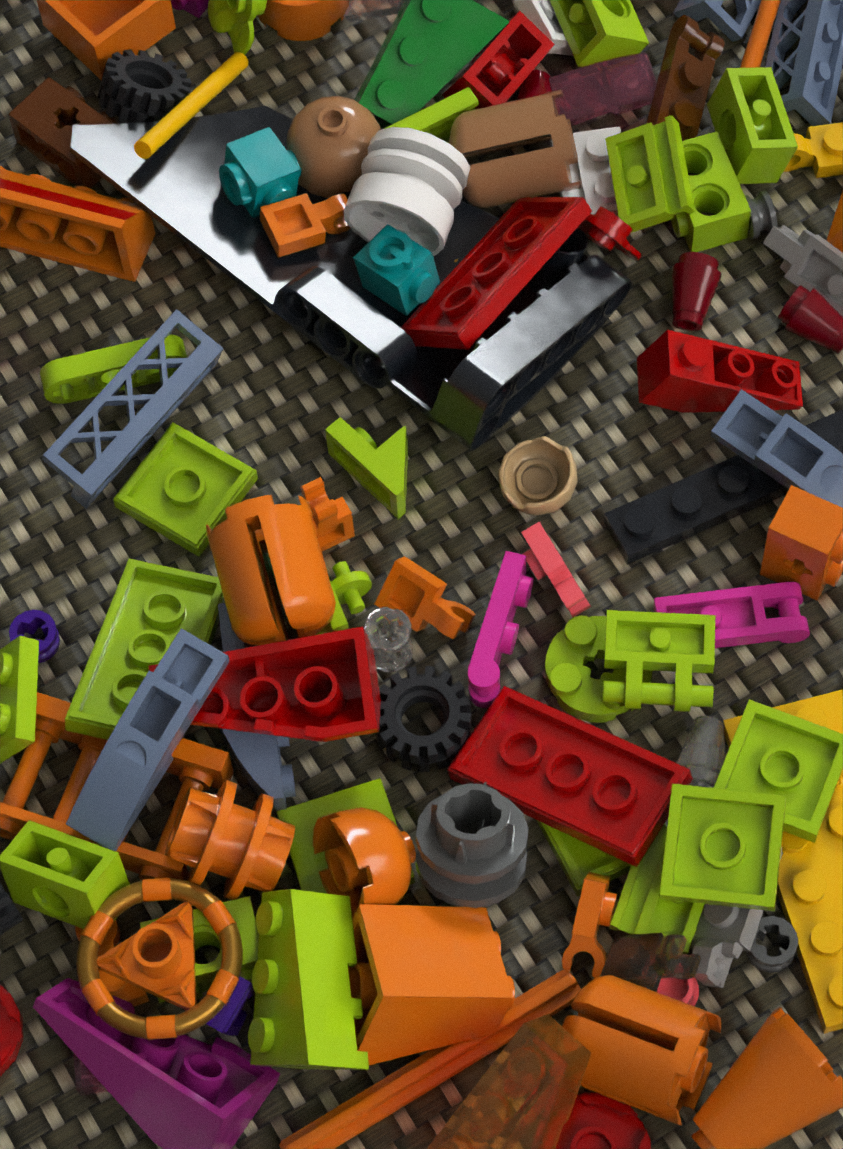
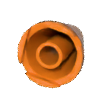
[691,1007,843,1149]

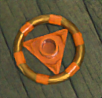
[76,877,243,1040]

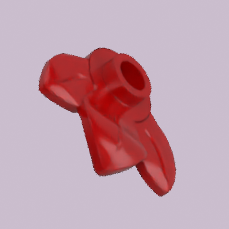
[563,196,642,261]

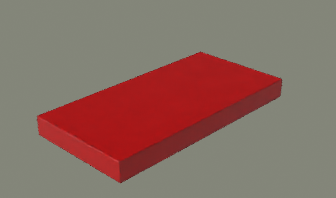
[401,197,592,350]
[447,686,693,867]

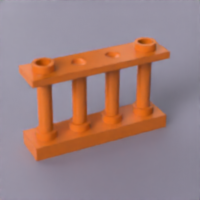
[0,692,234,881]

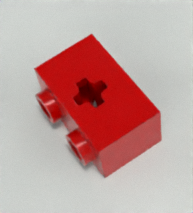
[442,10,555,109]

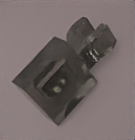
[600,932,701,992]

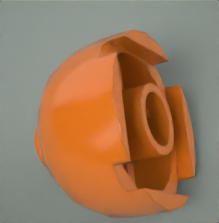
[313,807,416,919]

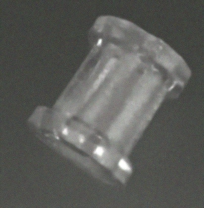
[364,607,413,672]

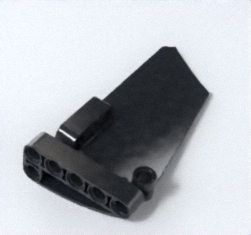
[69,105,632,451]

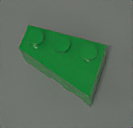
[354,0,510,129]

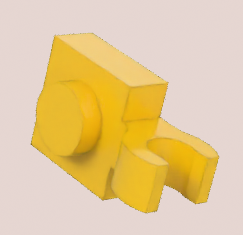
[784,122,843,178]

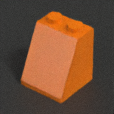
[348,904,515,1066]

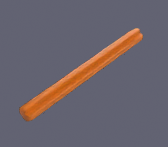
[279,970,581,1149]

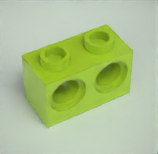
[671,131,751,252]

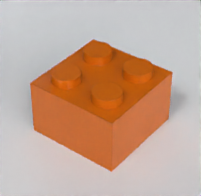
[37,0,176,80]

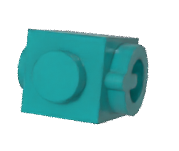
[219,127,301,218]
[353,224,440,316]

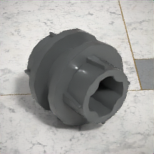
[415,782,529,908]

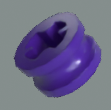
[9,610,60,663]

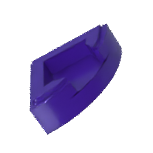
[206,976,254,1037]

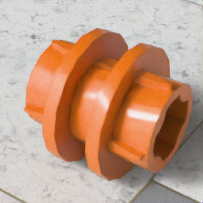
[165,780,295,900]

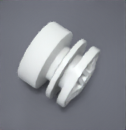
[344,127,470,256]

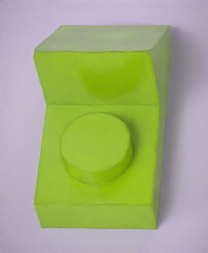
[325,417,408,519]

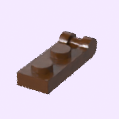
[646,15,725,141]

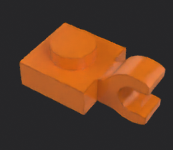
[260,193,351,258]
[301,477,355,551]
[374,556,476,639]
[562,872,617,977]

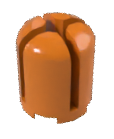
[206,495,336,646]
[558,975,721,1126]

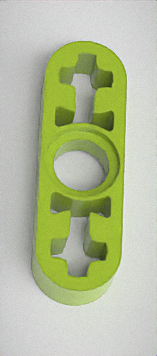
[40,334,187,404]

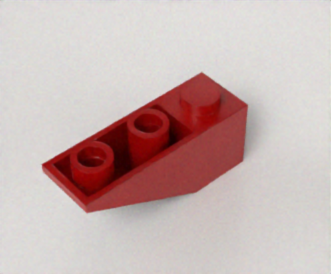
[636,330,803,413]

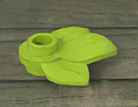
[208,0,267,55]

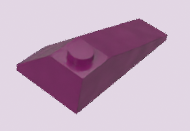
[33,978,280,1149]

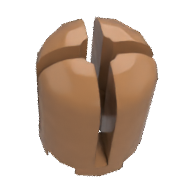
[449,89,582,208]

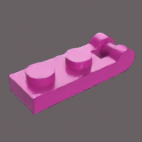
[468,551,534,708]
[653,582,810,648]

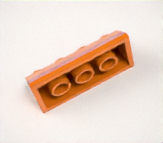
[0,166,155,282]

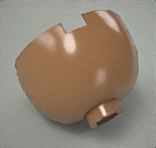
[286,96,381,198]

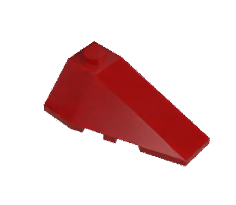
[148,626,381,742]

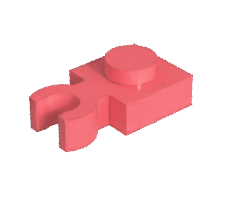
[521,522,591,617]

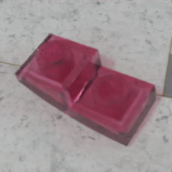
[549,53,657,126]

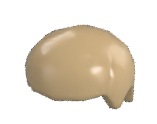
[498,436,578,516]

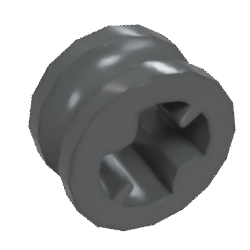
[745,190,778,240]
[746,916,798,973]

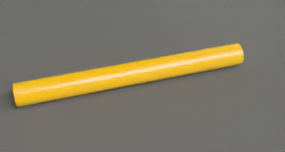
[134,52,249,159]

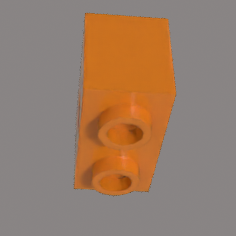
[760,485,843,601]

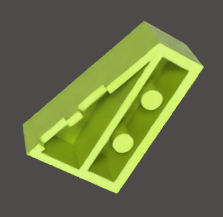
[248,889,369,1070]

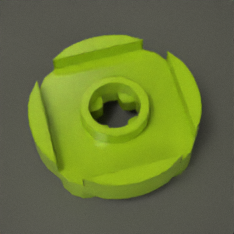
[545,615,652,723]

